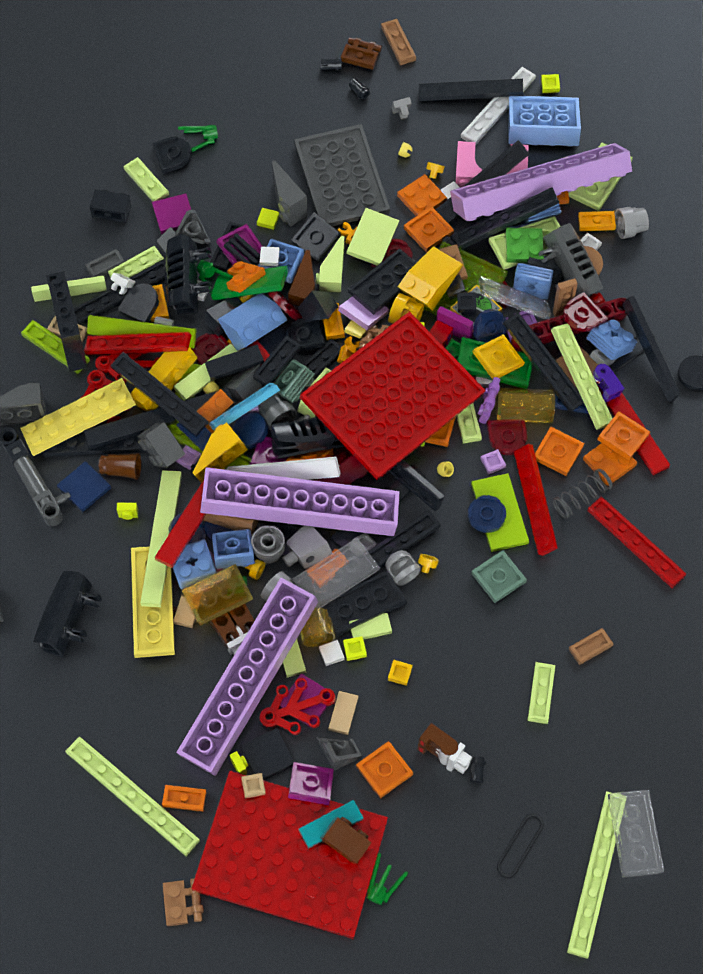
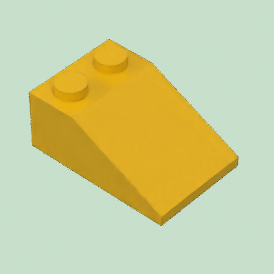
[398,246,463,311]
[193,422,248,483]

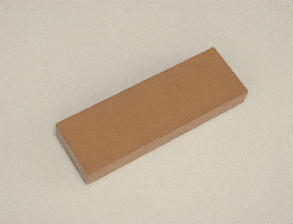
[381,19,416,65]
[553,278,578,317]

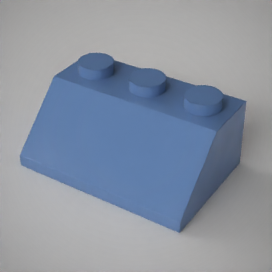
[217,293,287,351]

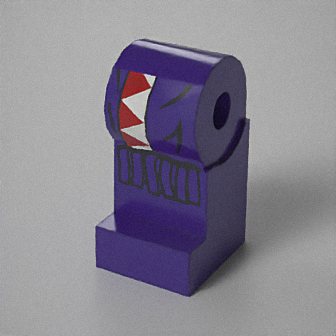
[592,364,625,403]

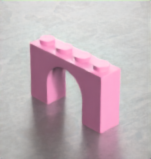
[455,141,528,187]

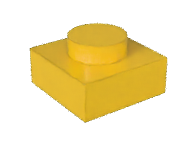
[388,660,413,686]

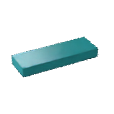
[298,800,364,849]

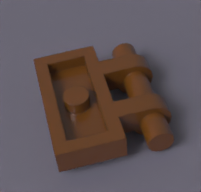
[341,37,382,70]

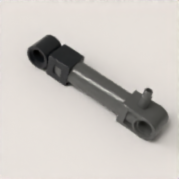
[0,427,71,526]

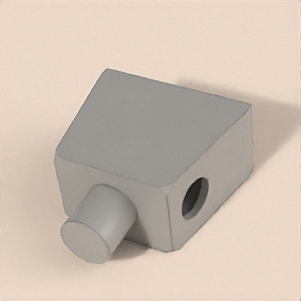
[282,525,333,568]

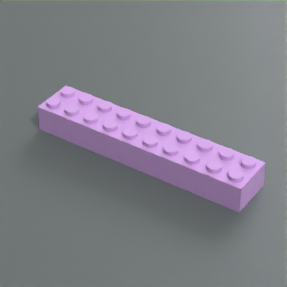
[450,143,632,221]
[200,467,399,536]
[176,578,318,776]

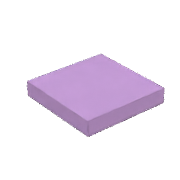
[338,297,390,330]

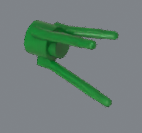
[178,125,218,152]
[197,260,233,293]
[366,853,408,905]

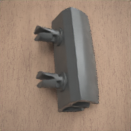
[539,223,603,297]

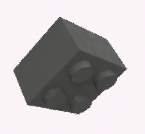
[137,422,185,467]

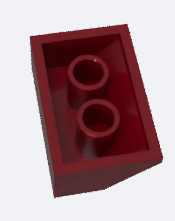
[311,447,368,485]

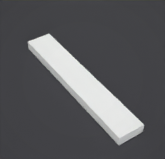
[461,67,536,146]
[226,457,341,480]

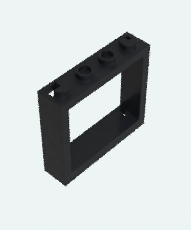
[46,271,88,372]

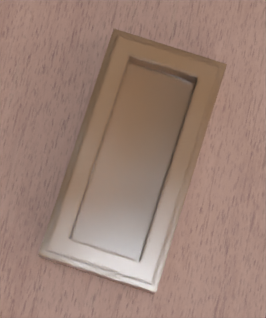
[569,628,613,665]

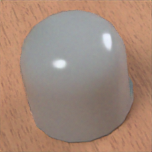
[386,550,421,586]

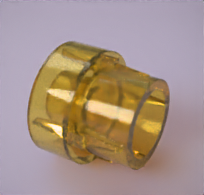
[300,608,336,647]

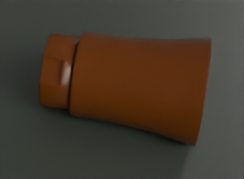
[99,453,142,480]

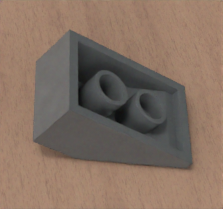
[272,160,308,227]
[0,383,46,426]

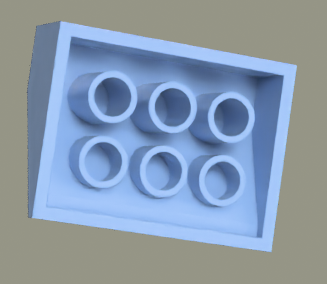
[508,96,581,146]

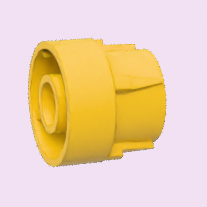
[388,293,424,324]

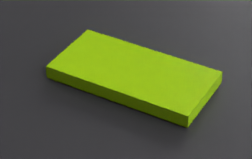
[471,473,529,552]

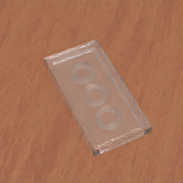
[478,276,551,320]
[292,538,380,612]
[607,790,664,878]

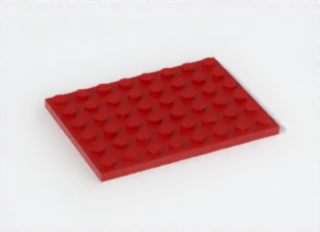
[299,311,486,480]
[191,771,388,939]

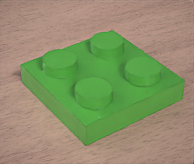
[505,228,544,263]

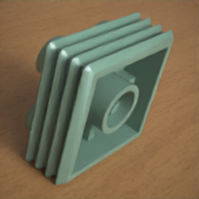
[273,359,315,403]

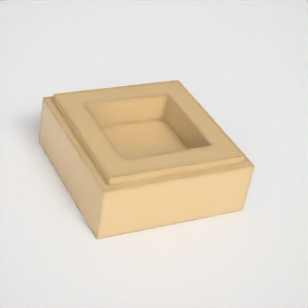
[241,773,266,798]

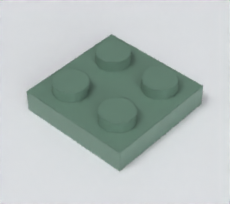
[471,550,527,603]

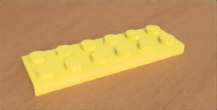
[20,378,136,456]
[131,546,175,658]

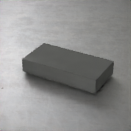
[85,249,125,277]

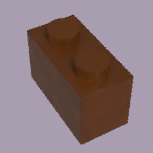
[320,817,372,864]

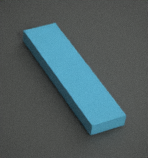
[209,383,280,430]

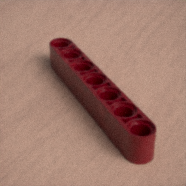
[510,297,627,351]

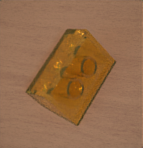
[497,388,555,423]
[182,564,253,626]

